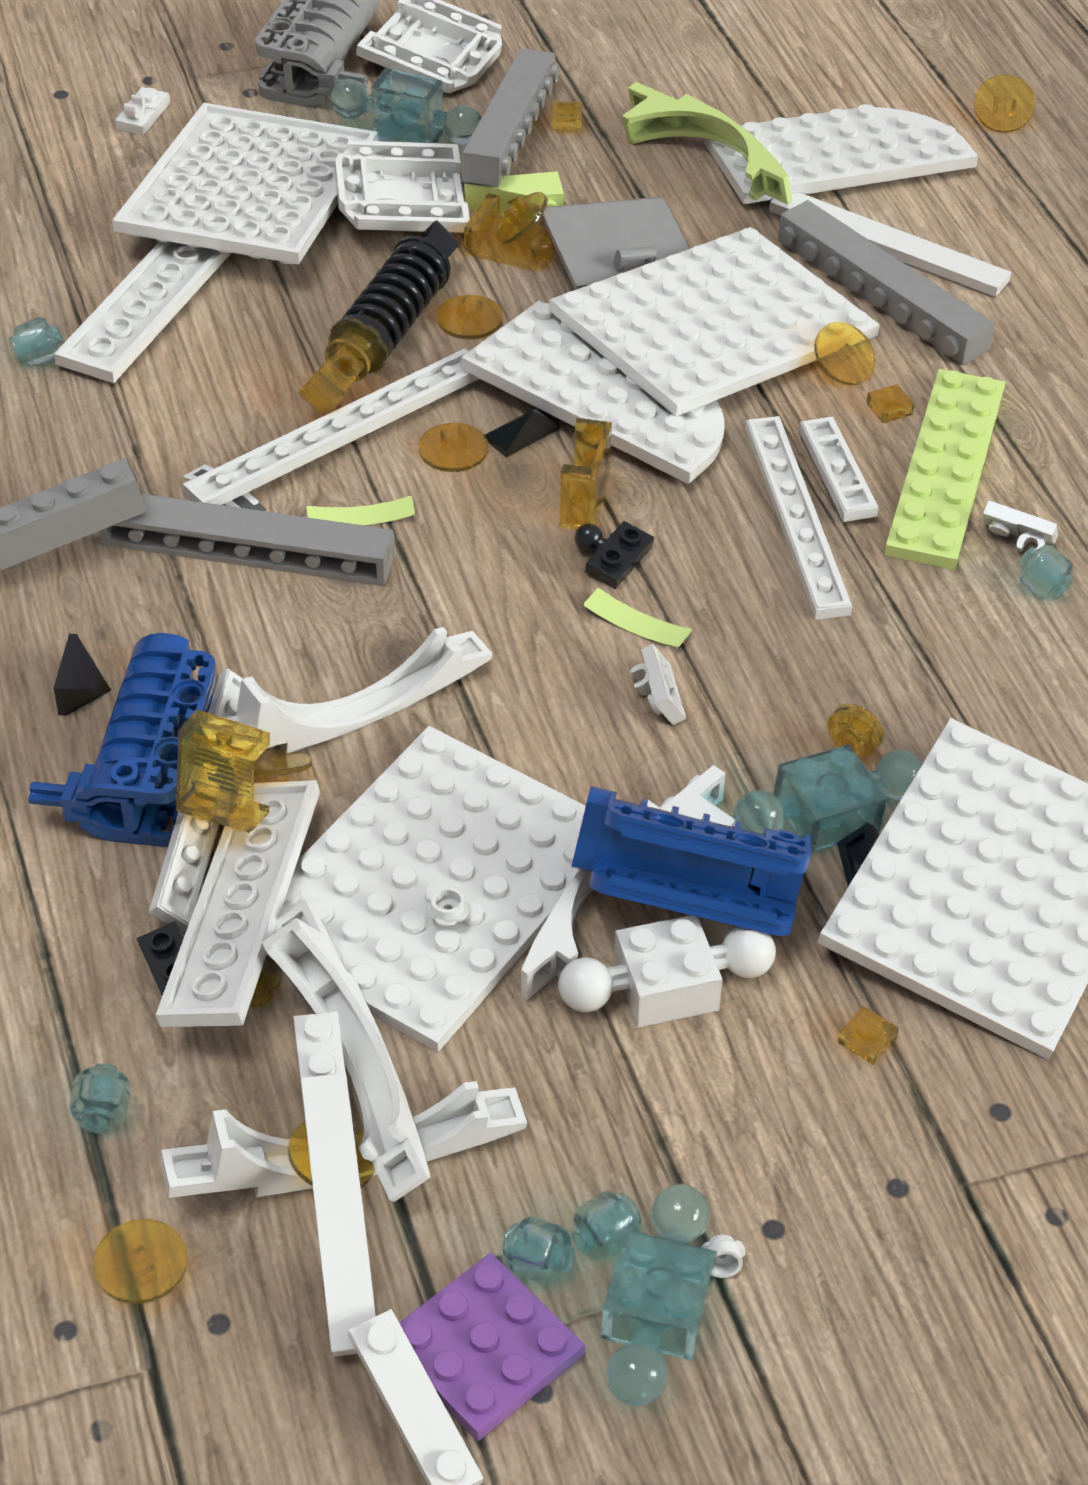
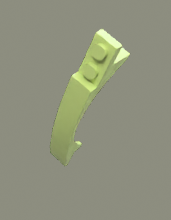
[622,82,792,204]

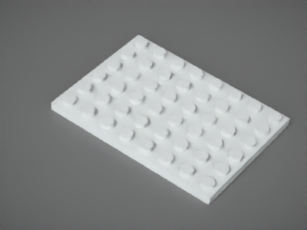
[112,103,378,264]
[549,227,880,416]
[817,718,1088,1060]
[267,726,586,1053]

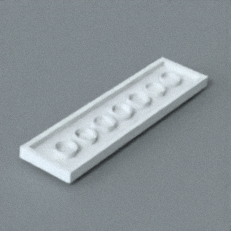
[54,242,231,383]
[156,780,320,1027]

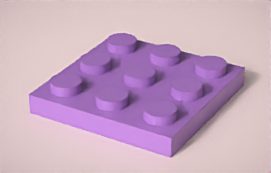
[400,1252,585,1441]

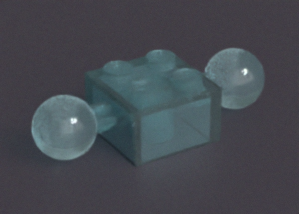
[330,68,482,145]
[733,744,923,852]
[601,1184,717,1406]

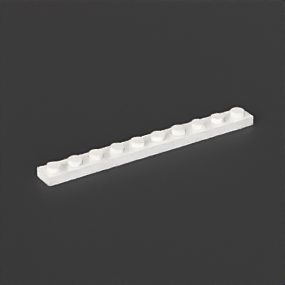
[183,348,480,505]

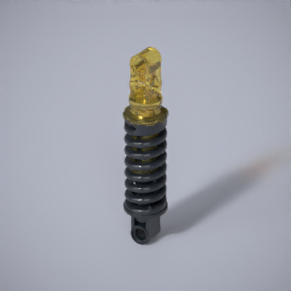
[298,220,460,416]

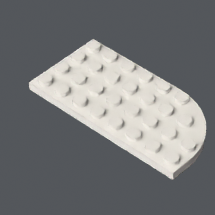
[703,104,978,204]
[460,301,725,484]

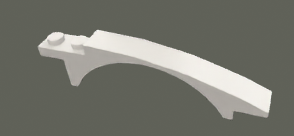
[199,627,493,761]
[521,765,736,1000]
[262,900,431,1202]
[293,1011,376,1357]
[159,1081,527,1198]

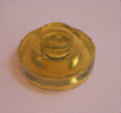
[827,703,884,758]

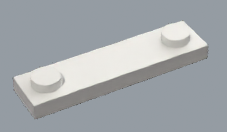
[799,417,879,522]
[348,1309,484,1485]

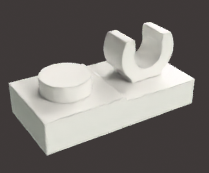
[115,87,170,136]
[983,501,1058,559]
[630,644,686,725]

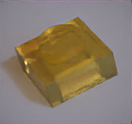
[551,102,582,131]
[866,384,914,423]
[837,1006,899,1065]

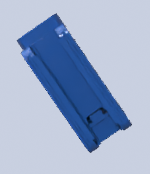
[28,633,216,847]
[571,786,812,936]

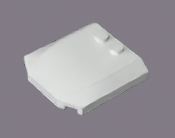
[356,0,502,94]
[334,140,470,233]

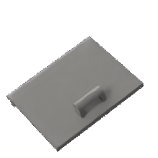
[536,197,689,290]

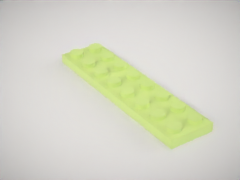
[884,369,1006,570]

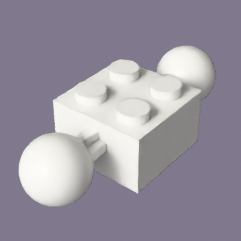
[558,915,776,1028]

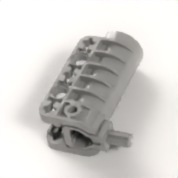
[255,0,379,107]

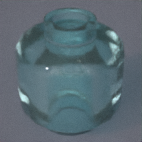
[10,317,64,367]
[1018,545,1075,599]
[69,1064,132,1133]
[571,1190,642,1260]
[502,1216,575,1284]

